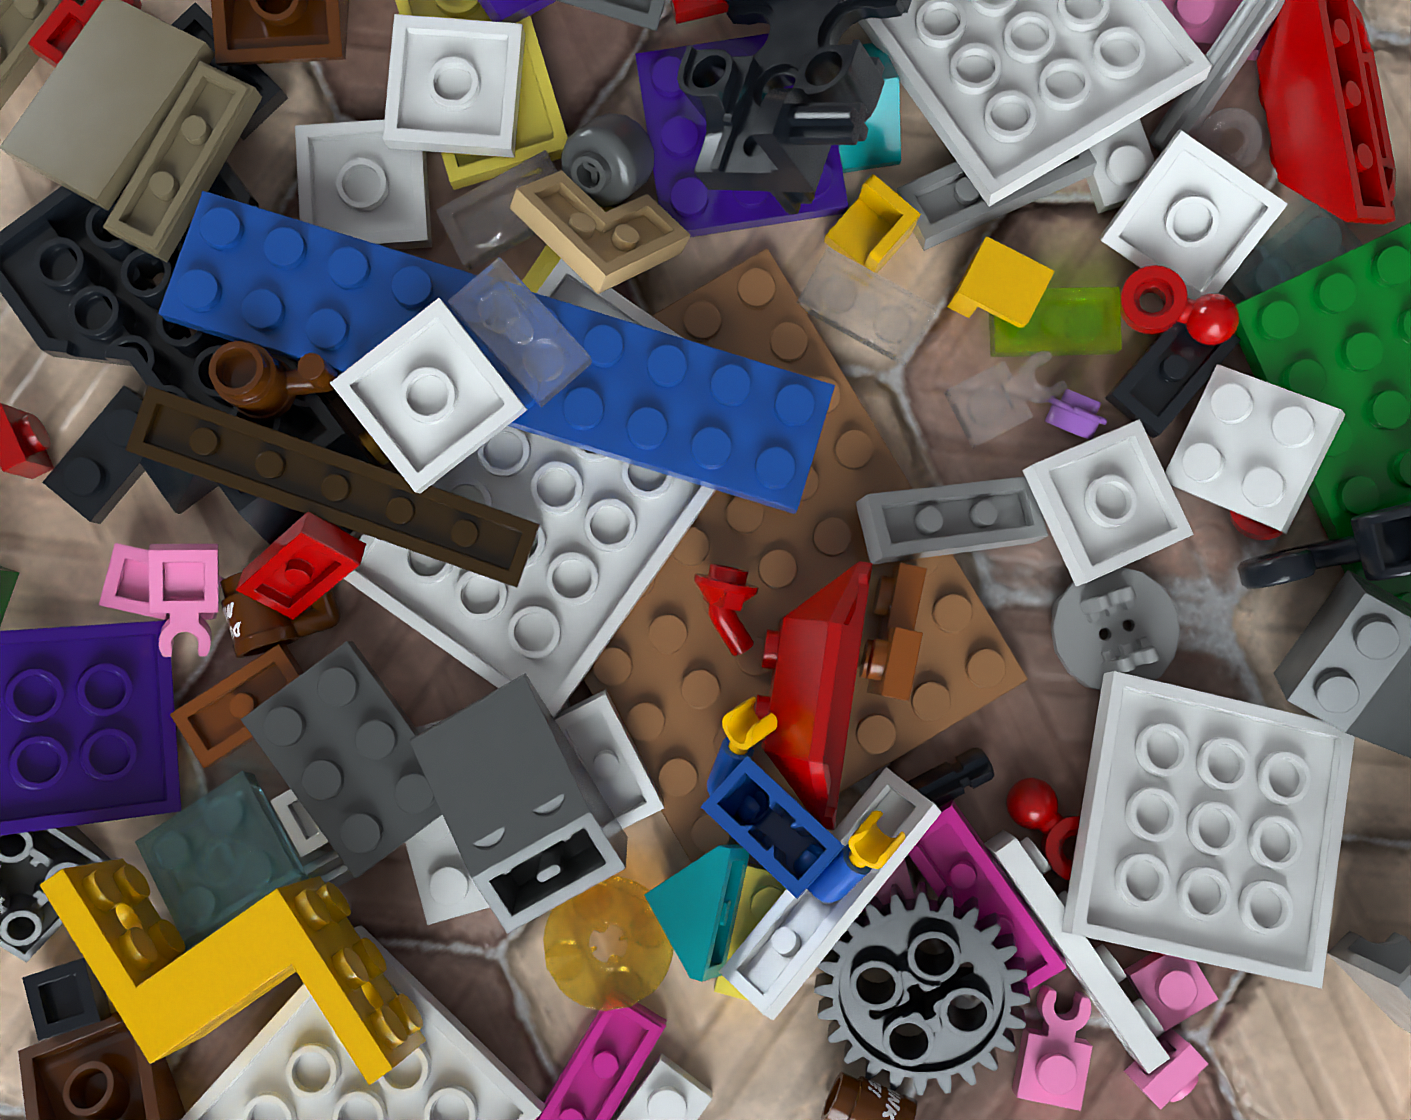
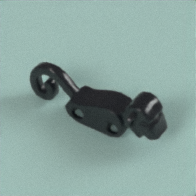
[1237,501,1411,589]

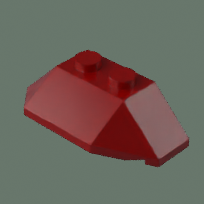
[1256,0,1396,225]
[754,561,873,830]

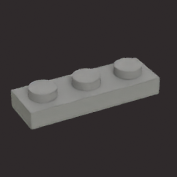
[897,148,1097,251]
[856,477,1048,564]

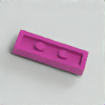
[908,800,1067,990]

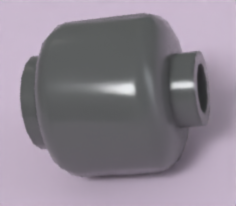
[561,113,654,208]

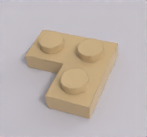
[510,170,691,294]

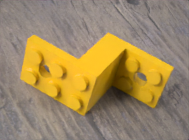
[40,858,426,1085]

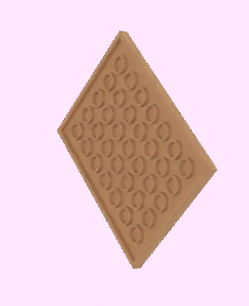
[583,248,1028,863]

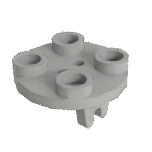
[1050,567,1180,690]

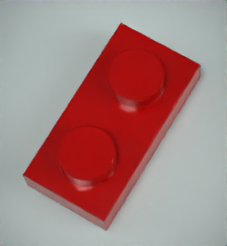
[236,512,366,620]

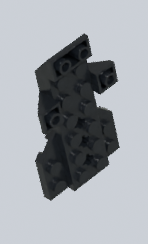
[0,161,380,545]

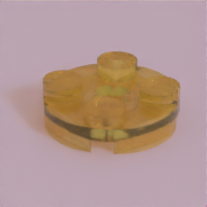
[543,876,674,1011]

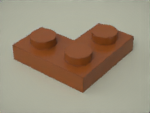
[859,563,927,702]
[170,644,304,768]

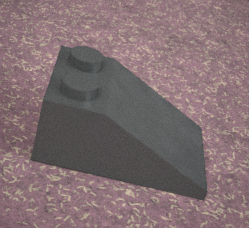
[1273,570,1411,758]

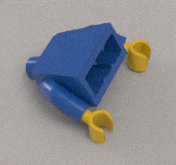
[701,696,906,903]

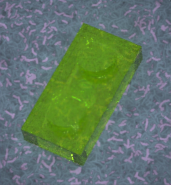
[989,287,1122,357]

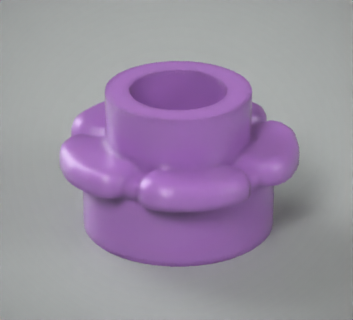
[1045,389,1107,440]

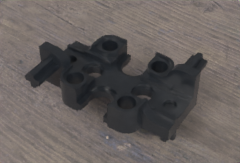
[677,0,912,214]

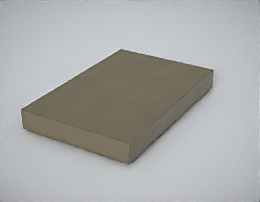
[0,0,215,210]

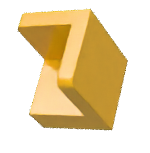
[824,174,921,281]
[947,236,1055,328]

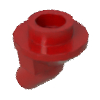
[694,564,759,656]

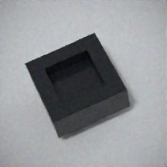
[22,957,112,1041]

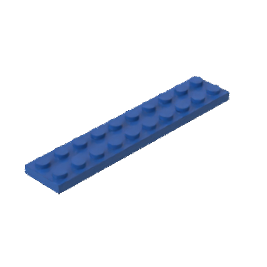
[158,191,835,514]

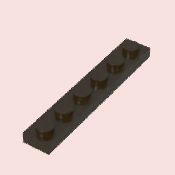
[125,385,540,588]

